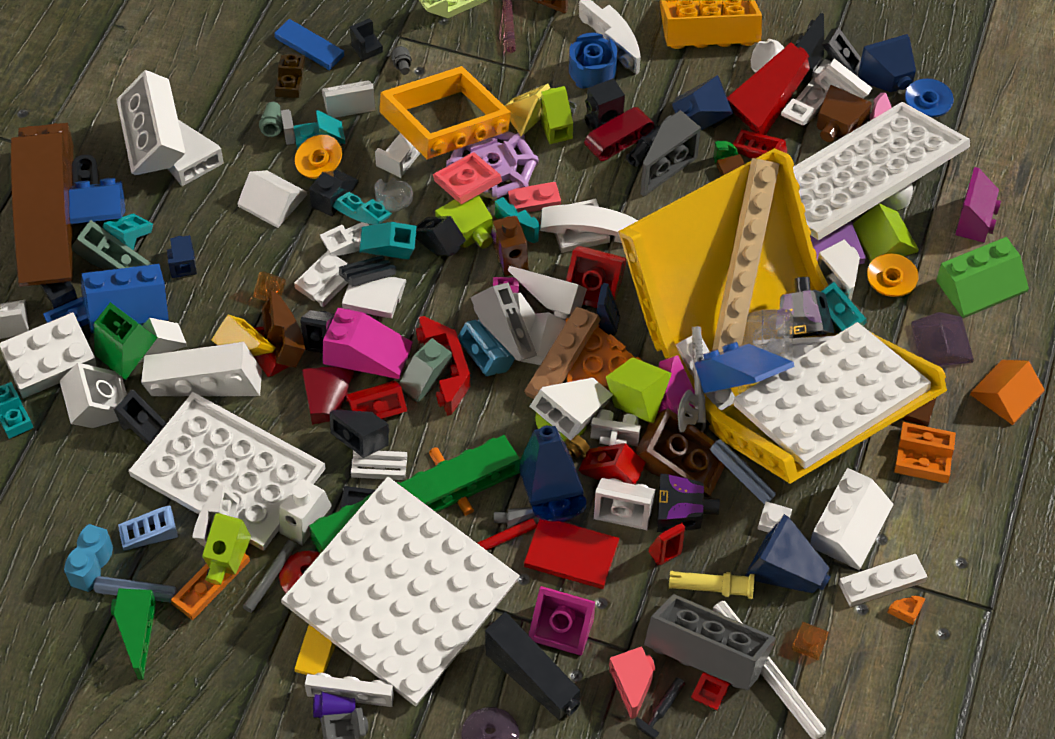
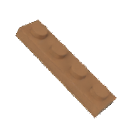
[524,306,601,399]

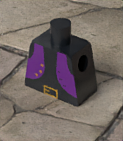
[778,277,834,339]
[657,474,720,532]

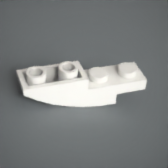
[579,0,641,74]

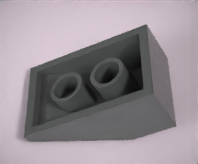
[640,110,701,197]

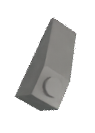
[470,283,537,361]

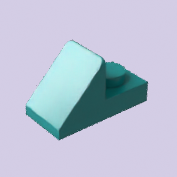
[293,111,345,150]
[103,213,153,250]

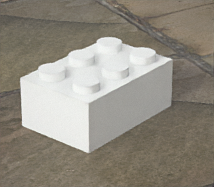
[0,312,96,398]

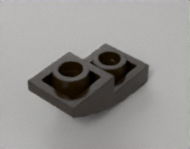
[275,54,305,98]

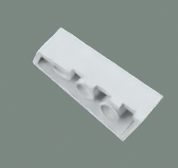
[141,342,262,396]

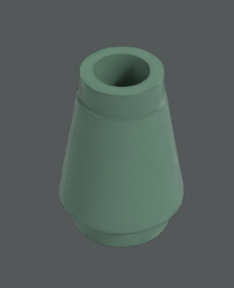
[259,102,283,137]

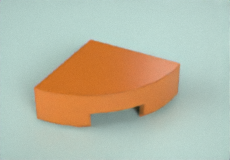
[887,596,925,625]

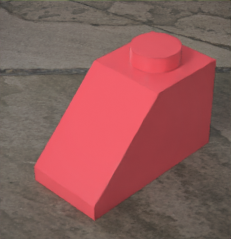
[609,646,655,719]

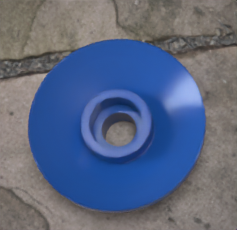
[905,79,954,117]

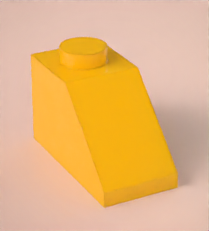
[211,314,276,356]

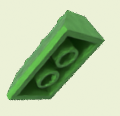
[936,237,1029,318]

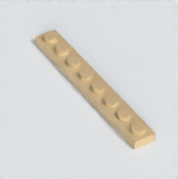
[712,158,779,352]

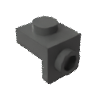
[321,708,368,739]

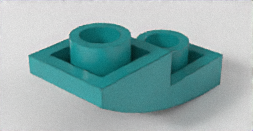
[333,192,392,225]
[495,197,540,243]
[0,382,34,439]

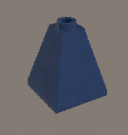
[520,426,584,506]
[744,514,830,593]

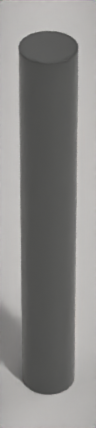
[243,540,297,613]

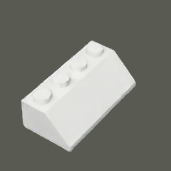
[116,70,185,175]

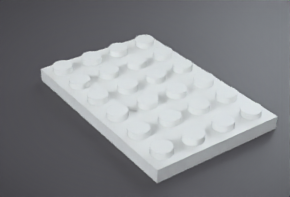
[733,322,931,469]
[129,392,326,551]

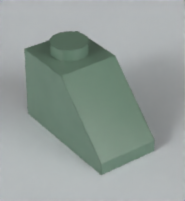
[399,338,452,403]

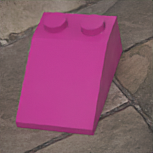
[323,308,413,379]

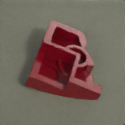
[302,367,354,425]

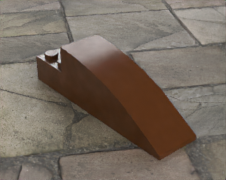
[11,123,73,287]

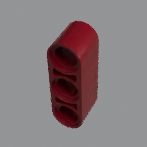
[584,107,654,161]

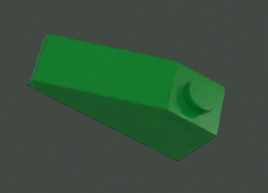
[111,588,156,680]

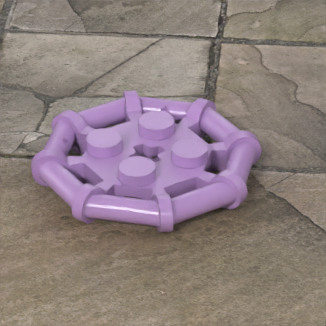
[446,132,539,201]

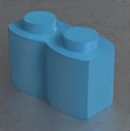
[64,524,113,592]

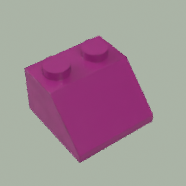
[955,167,1001,243]

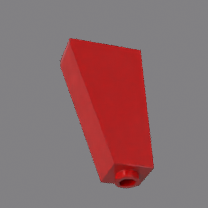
[727,42,810,135]

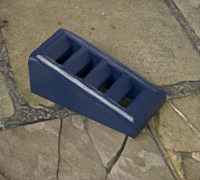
[597,283,620,336]

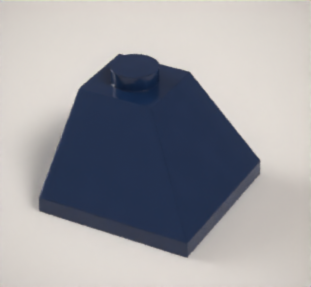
[857,34,916,92]
[672,75,733,131]

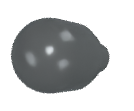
[391,46,412,75]

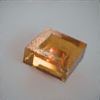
[253,271,286,301]
[792,622,829,660]

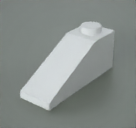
[508,266,587,320]

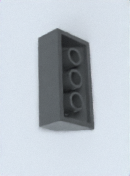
[644,594,776,691]

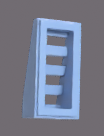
[118,505,178,551]

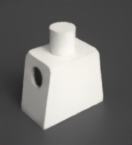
[279,479,331,546]

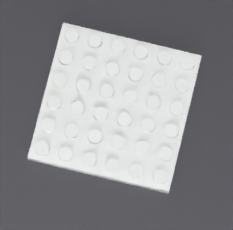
[281,477,520,706]

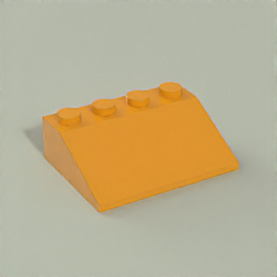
[659,0,762,49]

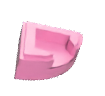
[870,93,892,121]

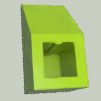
[541,86,573,144]

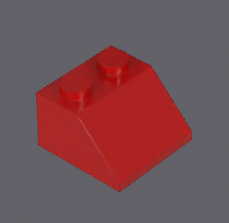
[566,246,627,308]

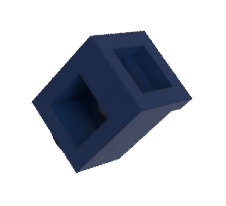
[167,235,197,278]

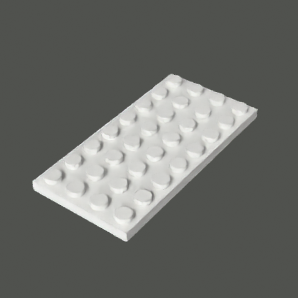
[793,102,970,240]

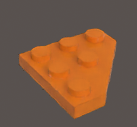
[565,318,642,391]

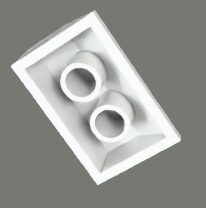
[810,468,893,570]

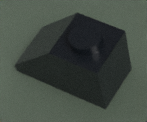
[309,170,359,217]
[415,216,466,257]
[300,310,335,353]
[330,410,389,458]

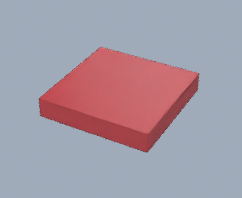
[433,152,502,204]

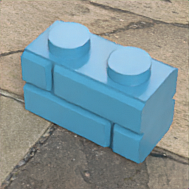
[458,320,515,376]

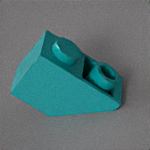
[359,222,417,260]

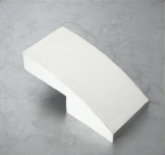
[320,222,369,256]

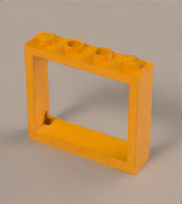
[379,66,511,159]

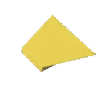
[504,83,550,137]

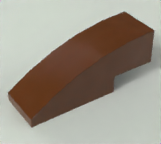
[262,291,305,368]

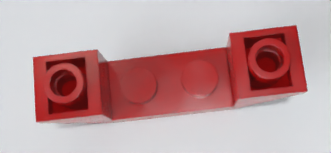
[416,316,470,416]

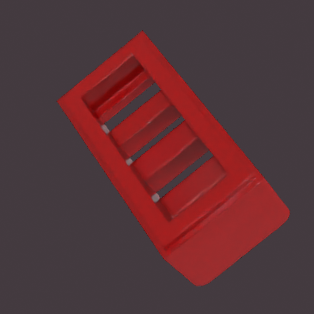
[733,130,787,159]
[648,523,685,566]

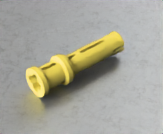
[669,571,754,599]

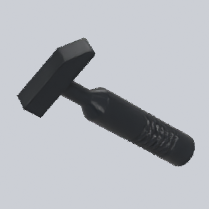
[635,678,685,739]

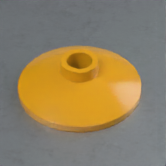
[295,135,342,179]
[867,253,918,297]

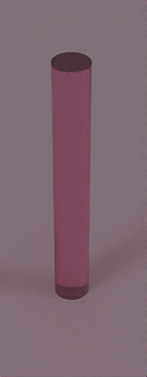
[502,0,516,53]

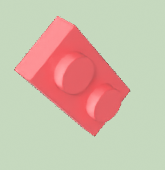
[507,182,561,213]

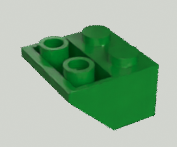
[94,302,158,380]

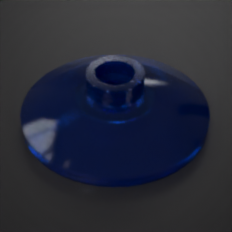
[532,495,587,522]

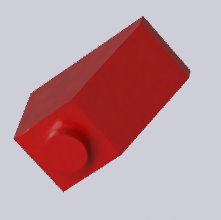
[578,443,646,484]

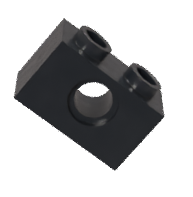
[584,78,625,130]

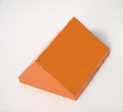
[970,360,1045,425]

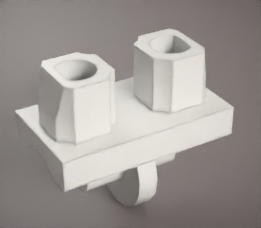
[591,409,640,446]

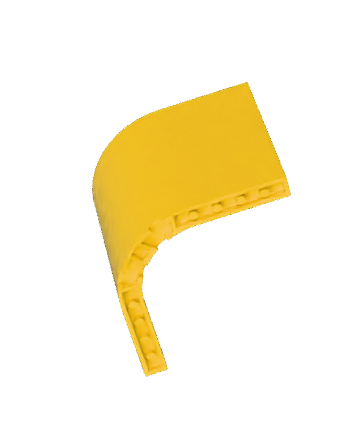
[618,148,947,484]

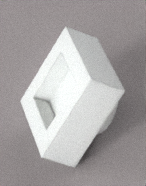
[758,502,792,532]

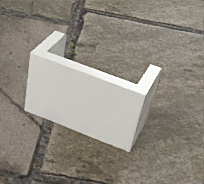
[375,133,420,178]

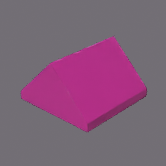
[529,586,595,656]

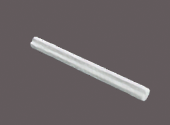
[713,601,826,739]

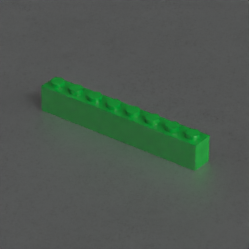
[309,435,520,554]

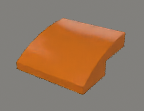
[894,422,956,484]

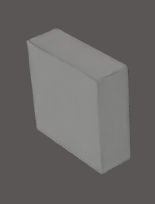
[281,109,296,145]

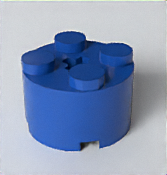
[569,33,617,89]

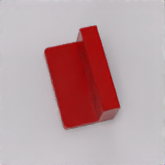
[346,381,407,419]

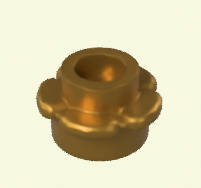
[565,435,590,459]

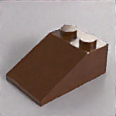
[635,408,725,497]

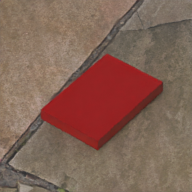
[524,516,619,590]

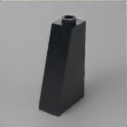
[485,612,580,721]

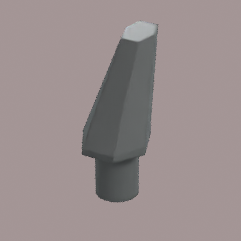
[494,507,535,527]

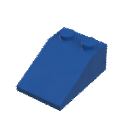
[694,342,795,393]

